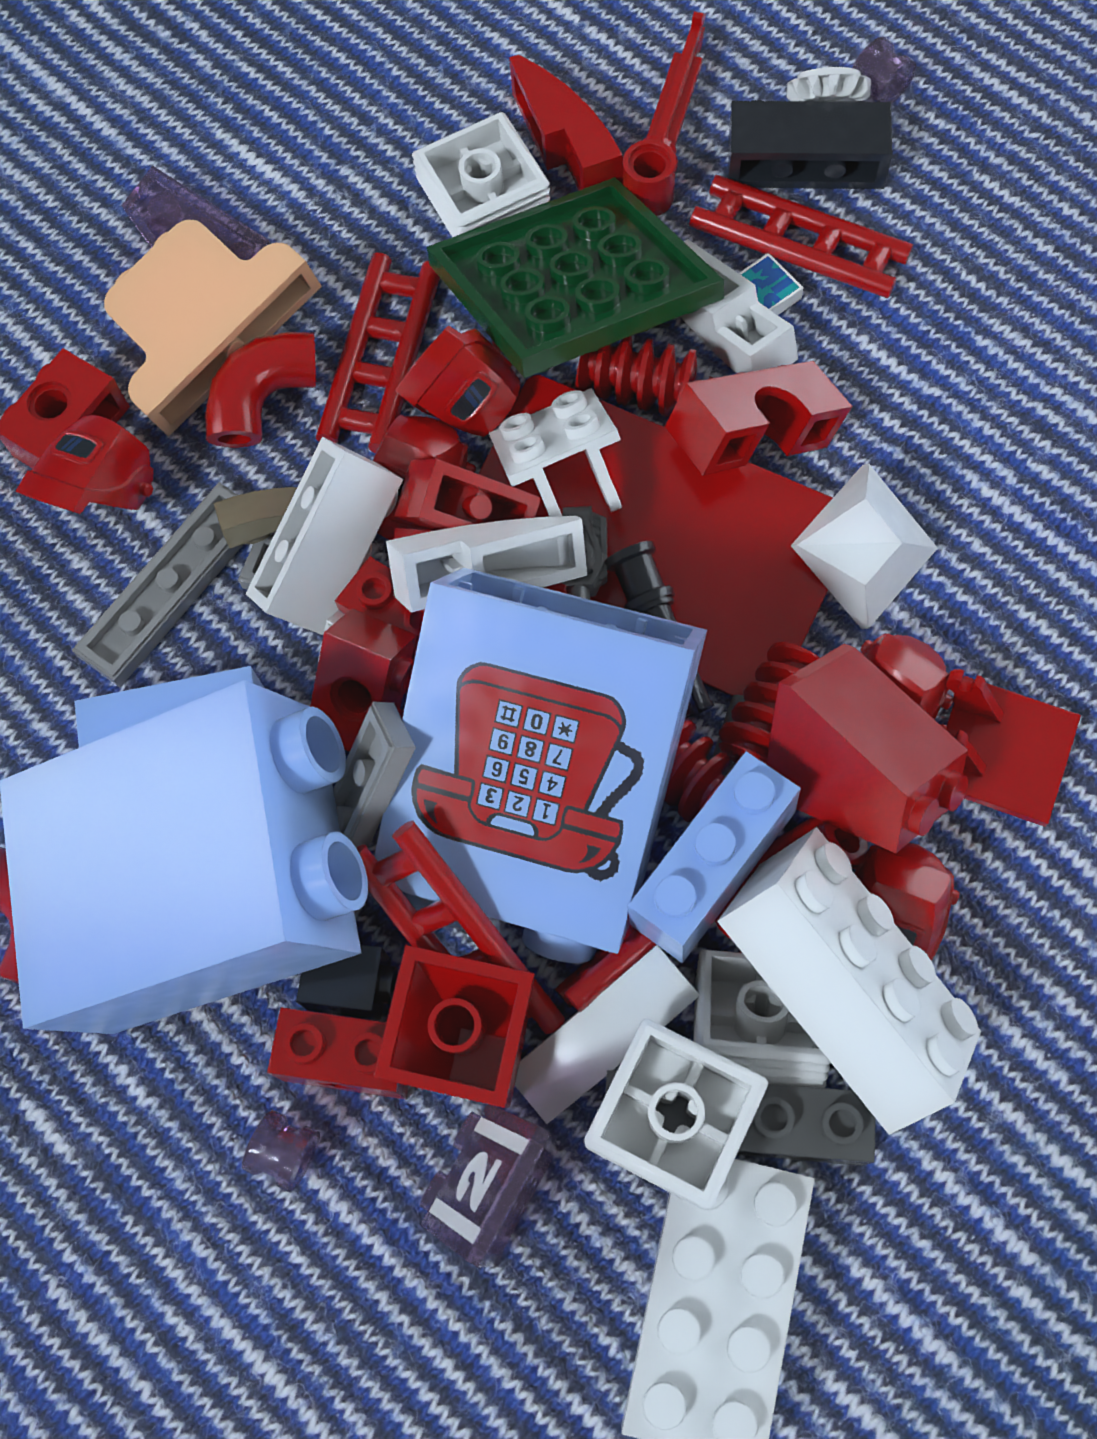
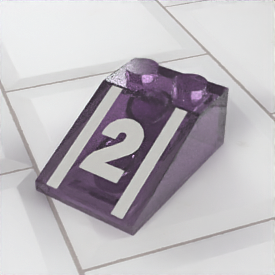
[419,1104,559,1268]

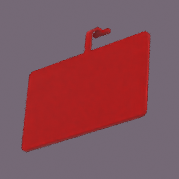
[479,375,833,696]

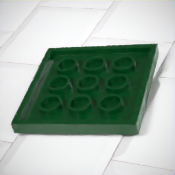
[427,177,724,378]

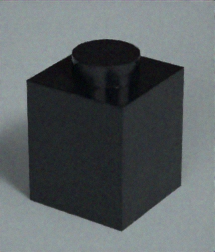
[296,945,398,1020]

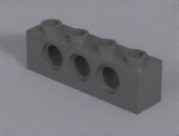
[605,1070,875,1166]

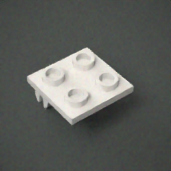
[489,388,622,517]

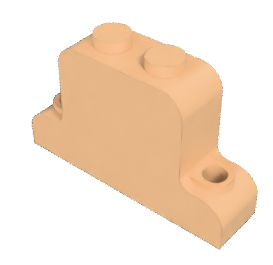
[104,220,322,437]

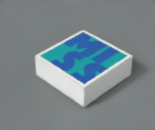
[739,253,803,315]

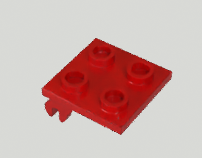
[940,669,1081,827]

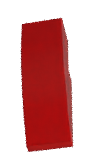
[509,54,623,190]

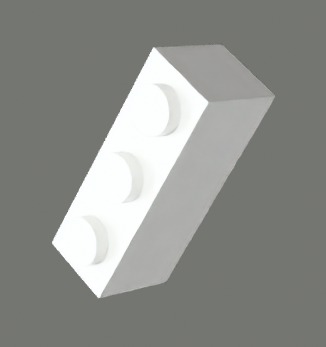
[246,437,403,635]

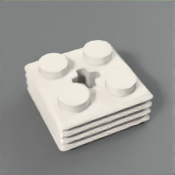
[412,112,550,237]
[694,949,831,1088]
[584,1019,768,1210]

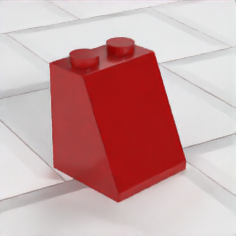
[766,644,968,853]

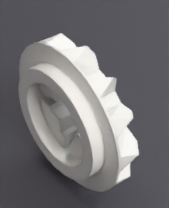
[787,67,871,102]

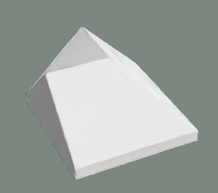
[791,464,938,629]

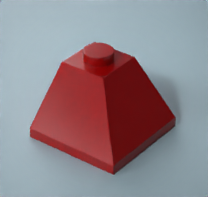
[373,945,535,1108]

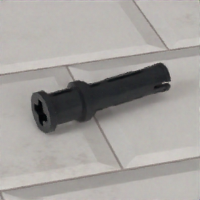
[605,541,715,719]

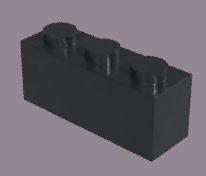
[728,100,893,189]

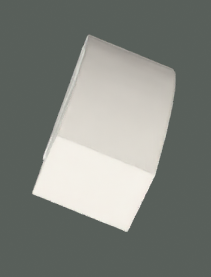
[680,239,798,373]
[386,516,587,613]
[515,945,700,1124]

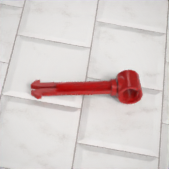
[622,11,706,216]

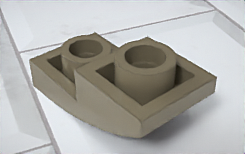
[213,487,297,549]

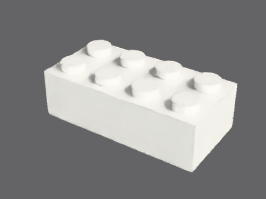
[717,827,981,1135]
[621,1159,815,1439]

